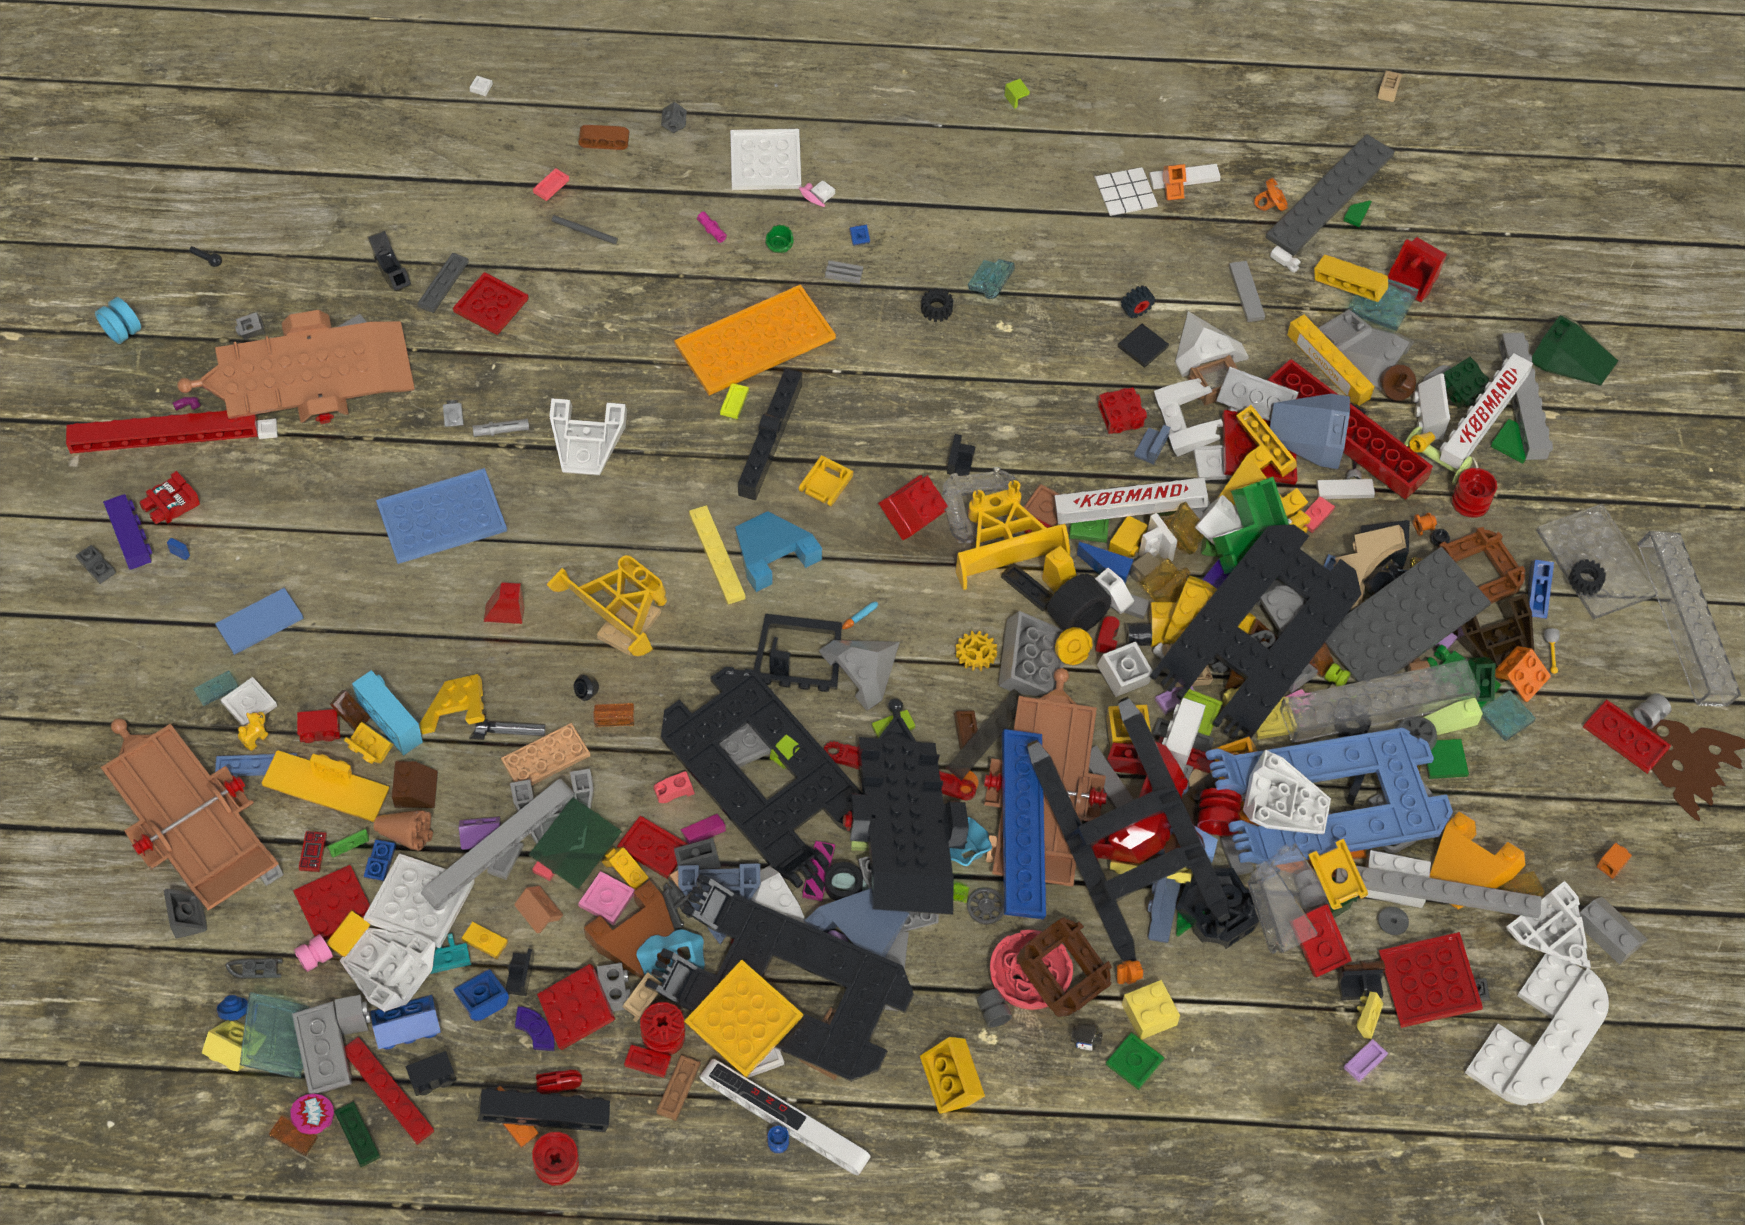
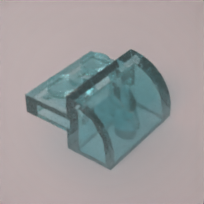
[968,259,1015,299]

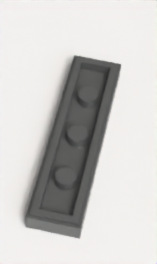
[417,252,469,313]

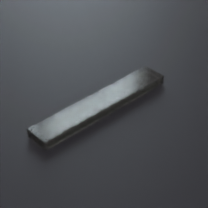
[946,689,1024,781]

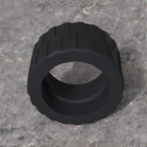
[1047,573,1112,632]

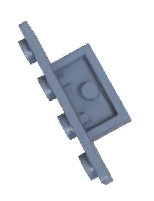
[1148,877,1181,943]

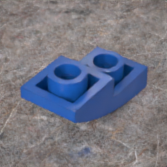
[364,839,396,881]

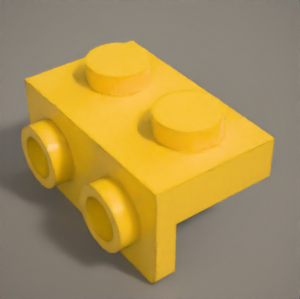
[344,722,394,764]

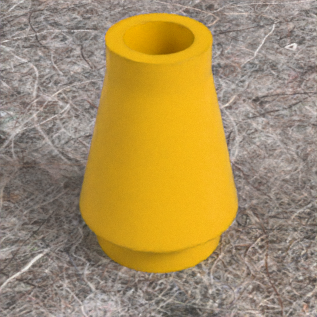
[1409,432,1435,453]

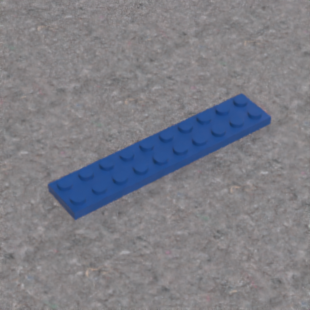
[1002,729,1046,920]

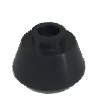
[574,674,599,701]

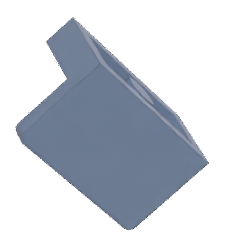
[1134,425,1171,464]

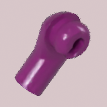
[172,397,201,411]

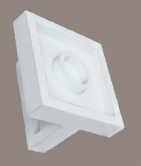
[1139,513,1177,564]

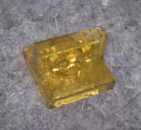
[1161,502,1204,555]
[1140,558,1191,602]

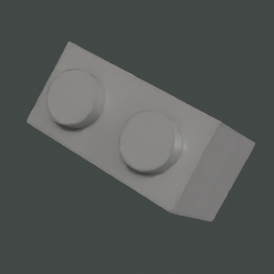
[335,995,371,1035]

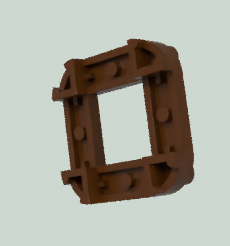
[1016,917,1112,1017]

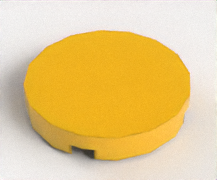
[1055,627,1093,665]

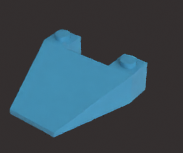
[735,511,822,592]

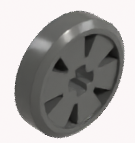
[1394,716,1437,750]

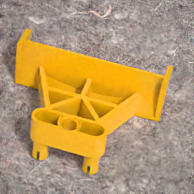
[956,480,1070,590]
[547,555,667,656]

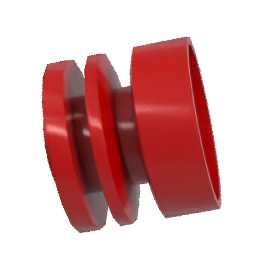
[1451,468,1498,518]
[1197,788,1242,836]
[640,1002,685,1056]
[532,1132,579,1186]

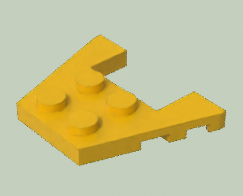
[419,674,485,735]

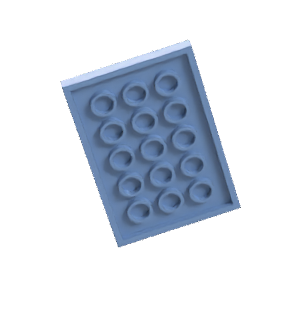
[376,468,507,564]

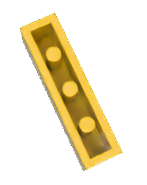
[1314,254,1388,302]
[1236,405,1297,477]

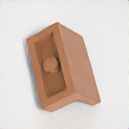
[514,886,563,933]

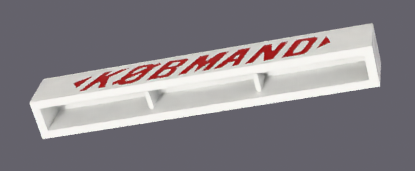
[1440,353,1533,469]
[1055,478,1208,525]

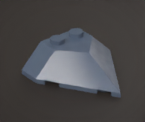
[678,864,761,945]

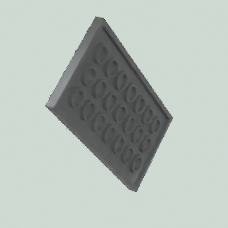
[1325,547,1491,694]

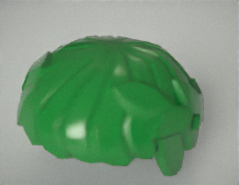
[765,224,794,253]

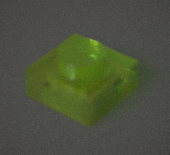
[953,883,969,903]

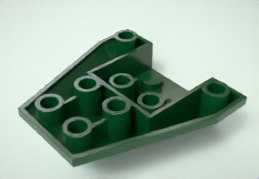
[1532,315,1619,386]

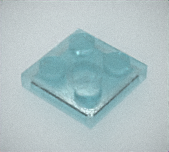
[1481,690,1536,741]

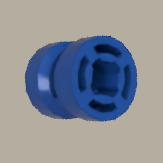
[768,1126,789,1153]

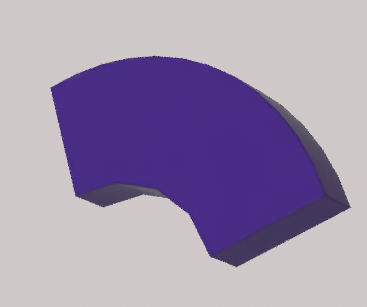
[515,1006,555,1051]

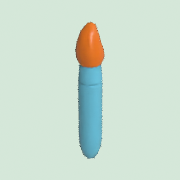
[842,602,878,630]

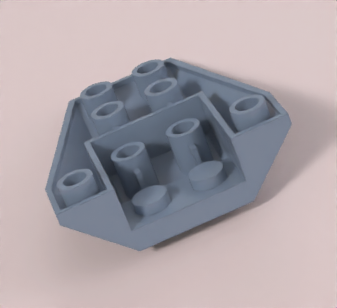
[1270,394,1350,469]

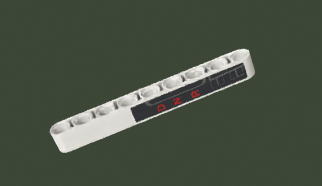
[700,1059,870,1175]

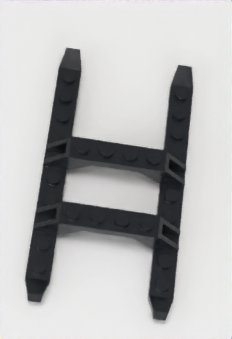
[1027,696,1230,961]

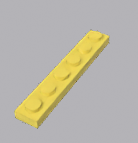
[689,505,745,605]

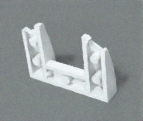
[1154,378,1223,457]

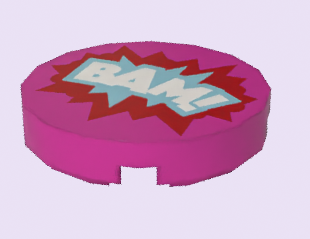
[290,1094,334,1134]

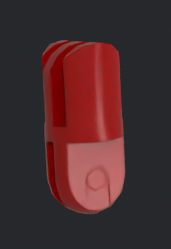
[536,1070,582,1095]

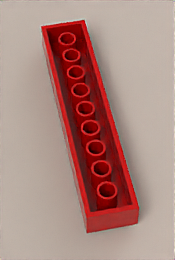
[1267,359,1433,500]

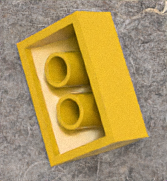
[1149,602,1177,647]
[920,1037,985,1114]

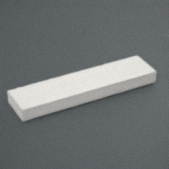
[1149,164,1221,189]

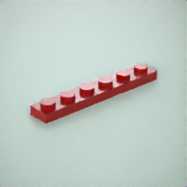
[344,1037,434,1145]

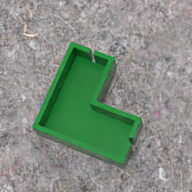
[1213,477,1289,574]

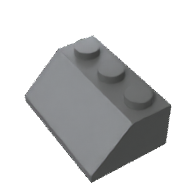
[1580,897,1648,965]

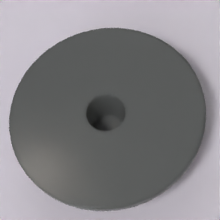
[1378,907,1409,935]

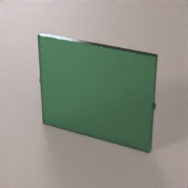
[529,797,622,890]

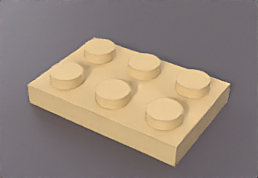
[597,592,661,655]

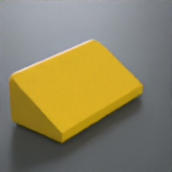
[326,911,370,957]

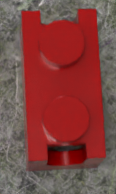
[297,709,340,743]

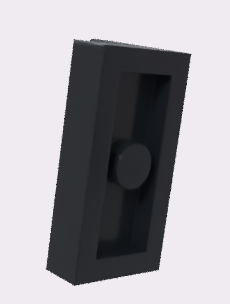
[770,637,791,676]

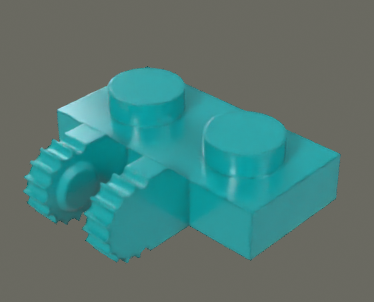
[430,933,471,974]

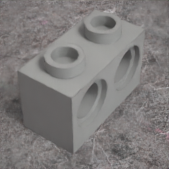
[597,963,630,1012]

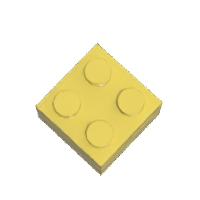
[1122,980,1180,1040]

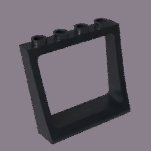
[754,614,842,692]

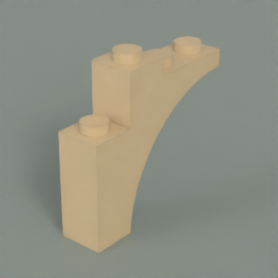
[1334,525,1406,611]

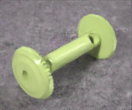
[1404,427,1472,485]

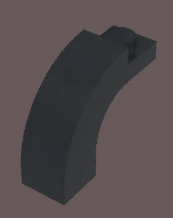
[367,230,411,291]

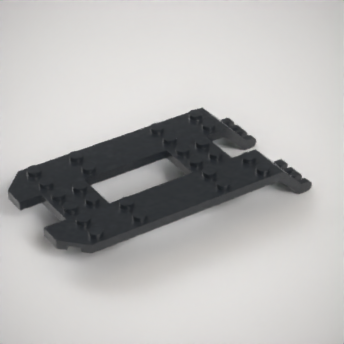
[1149,524,1362,740]
[661,667,863,888]
[645,874,914,1082]

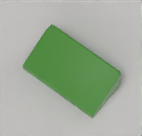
[327,829,369,858]

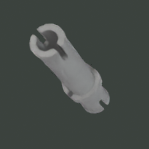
[472,418,529,437]

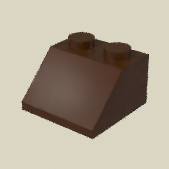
[392,761,438,808]

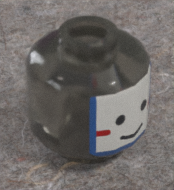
[1071,1022,1103,1051]

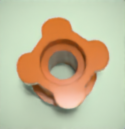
[1412,513,1437,536]

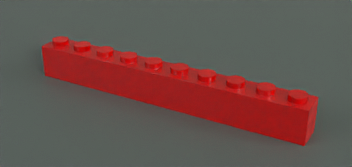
[66,410,258,454]

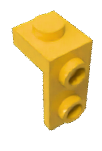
[601,847,648,890]

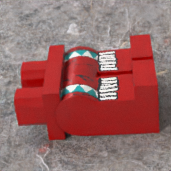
[139,471,200,524]

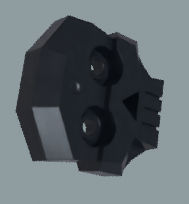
[1176,868,1261,949]

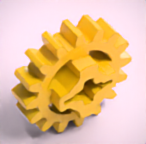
[955,631,997,671]

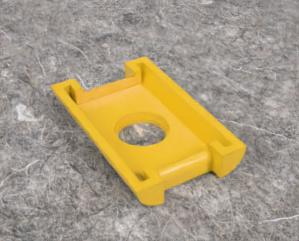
[1308,839,1368,910]

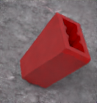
[484,582,525,624]

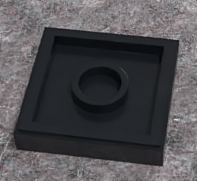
[1118,323,1169,368]

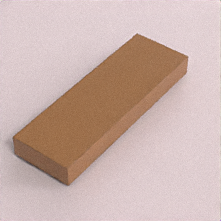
[656,1055,701,1121]

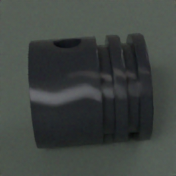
[1126,623,1152,646]

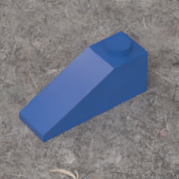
[1077,542,1133,585]
[1528,560,1554,619]

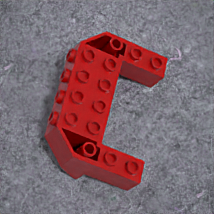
[1092,741,1188,864]

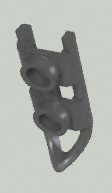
[225,958,283,979]

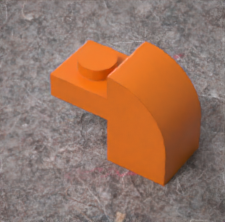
[1163,164,1187,200]

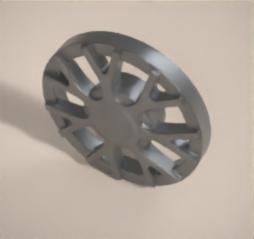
[967,888,1004,925]

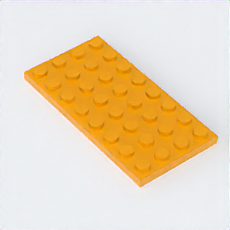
[674,284,836,396]

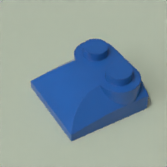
[453,969,509,1021]

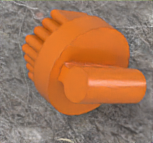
[1117,960,1143,984]

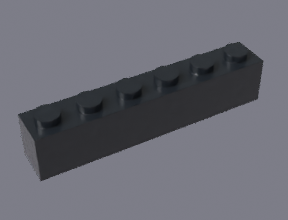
[477,1087,610,1132]

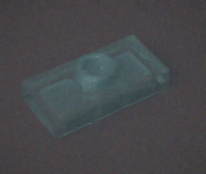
[194,671,238,706]

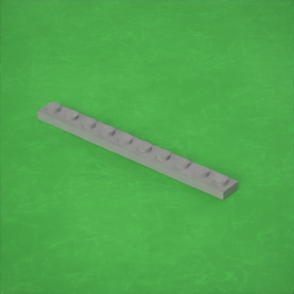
[1335,866,1541,918]

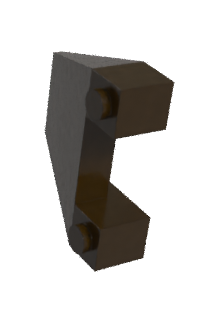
[1453,594,1534,683]

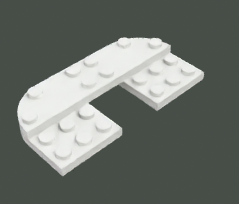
[1465,953,1609,1106]

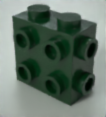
[1443,356,1490,409]

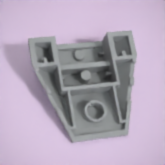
[1342,323,1414,391]

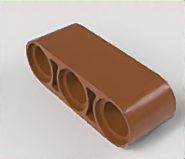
[578,125,630,150]

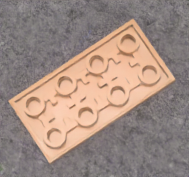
[501,723,590,786]

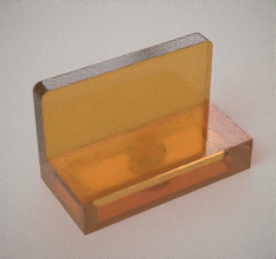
[594,703,634,727]

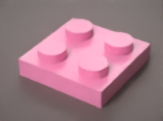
[578,871,635,925]

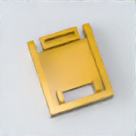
[799,455,853,507]

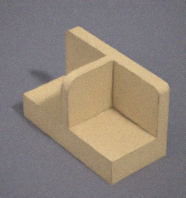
[622,972,662,1022]

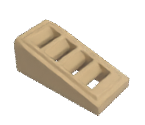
[1378,71,1402,102]

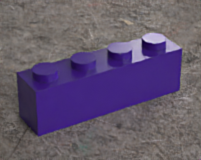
[103,494,153,570]

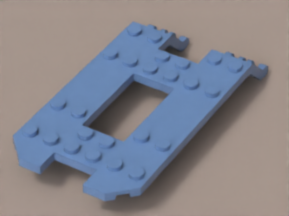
[1205,728,1453,867]

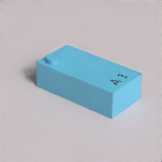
[352,670,423,756]

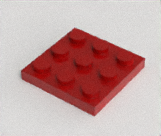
[453,272,529,335]
[293,865,370,941]
[537,964,616,1050]

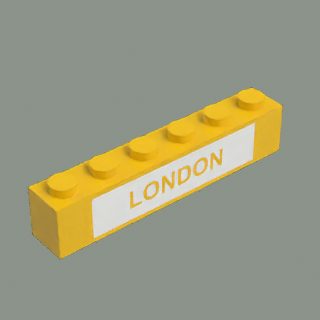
[1287,314,1375,406]

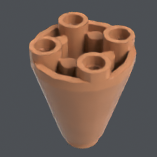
[374,810,433,851]

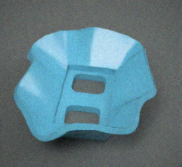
[950,817,992,866]
[637,929,705,983]

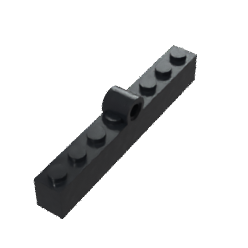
[738,368,802,501]

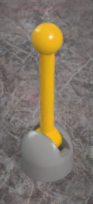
[1544,628,1560,674]

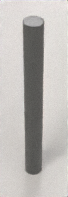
[552,215,618,245]

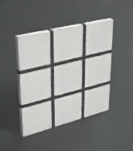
[1095,167,1158,216]

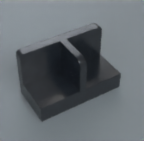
[947,434,975,478]
[1364,558,1406,597]
[505,948,534,996]
[1338,970,1384,1000]

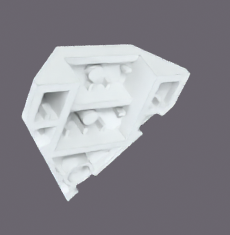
[1175,311,1249,377]
[751,866,807,924]
[1506,881,1591,969]

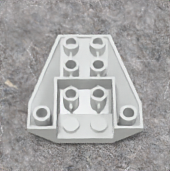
[1243,750,1331,835]

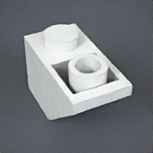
[1095,568,1134,614]

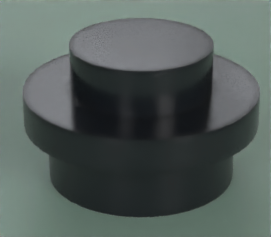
[1431,529,1450,547]

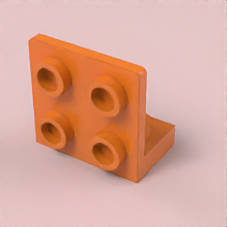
[1495,646,1551,702]

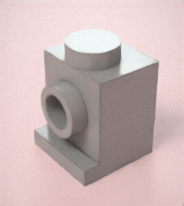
[235,312,266,340]

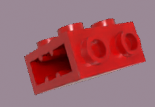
[1097,387,1147,434]

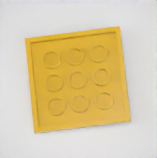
[684,960,803,1078]

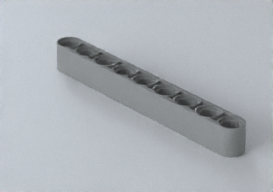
[421,779,575,909]

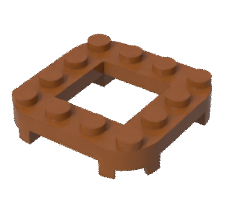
[1438,527,1526,604]

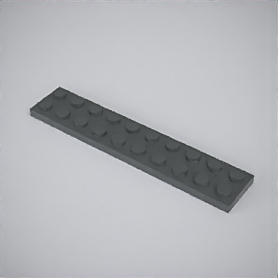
[1266,134,1395,256]

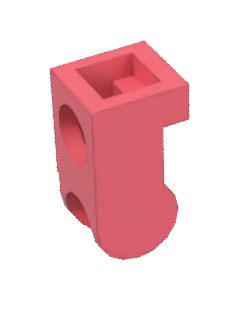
[653,771,695,803]

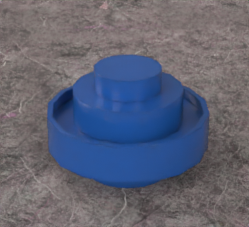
[217,995,249,1021]

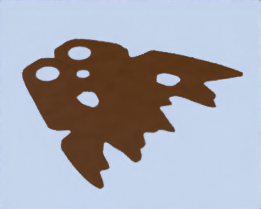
[1649,719,1745,821]

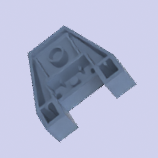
[804,888,909,958]

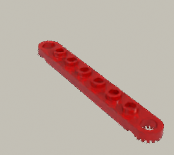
[824,741,976,801]

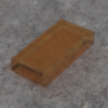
[269,1116,318,1156]

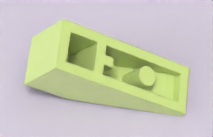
[1423,698,1483,735]

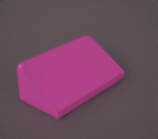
[681,814,726,844]

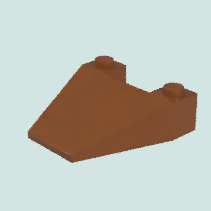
[584,880,684,979]

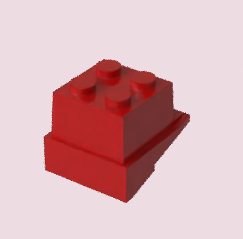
[1388,237,1447,303]
[878,475,948,540]

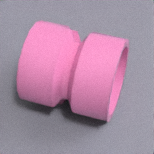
[294,934,333,972]

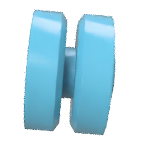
[95,297,141,344]

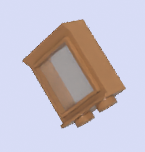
[1188,355,1239,406]

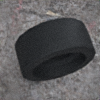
[824,861,863,901]

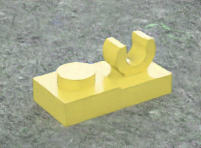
[1357,992,1384,1039]

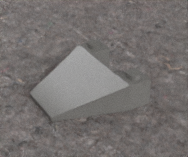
[510,769,594,857]

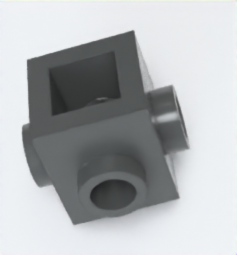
[661,102,687,133]

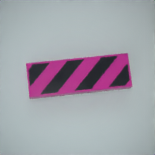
[802,841,835,901]

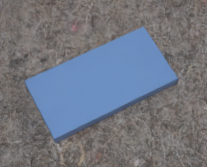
[215,588,303,655]

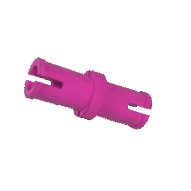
[697,211,727,243]

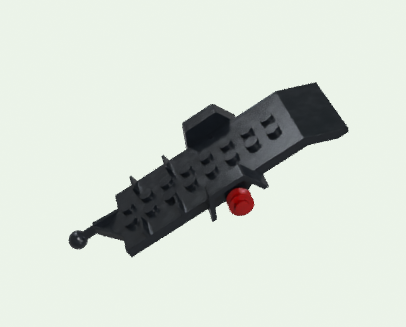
[843,698,969,915]

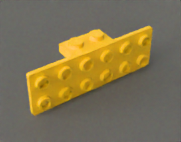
[262,750,389,822]

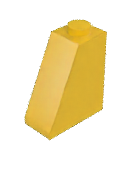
[1042,546,1077,593]

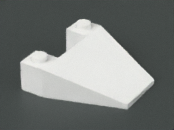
[550,399,627,476]

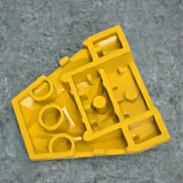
[1164,575,1256,643]

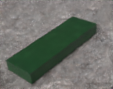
[334,1101,381,1167]

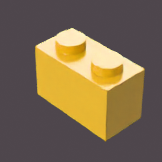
[1108,516,1148,558]

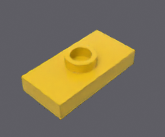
[461,922,508,959]

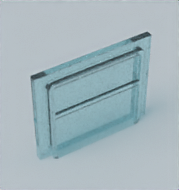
[240,992,309,1079]

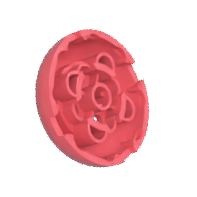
[990,930,1073,1010]

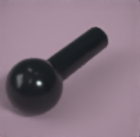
[189,246,222,267]

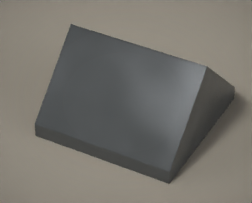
[164,889,207,939]

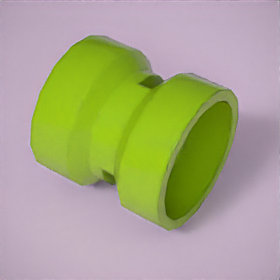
[1324,663,1351,689]

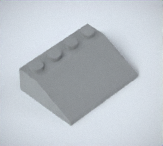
[998,611,1064,697]

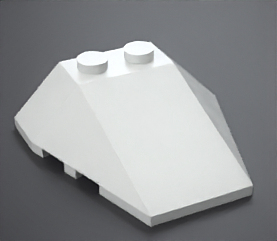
[340,928,435,1012]

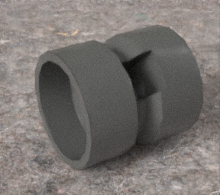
[977,989,1012,1028]

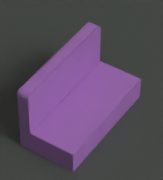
[459,817,501,849]

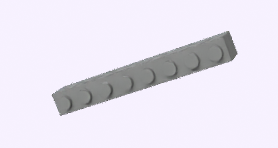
[1499,333,1553,460]

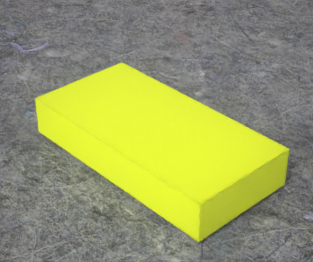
[720,383,749,419]

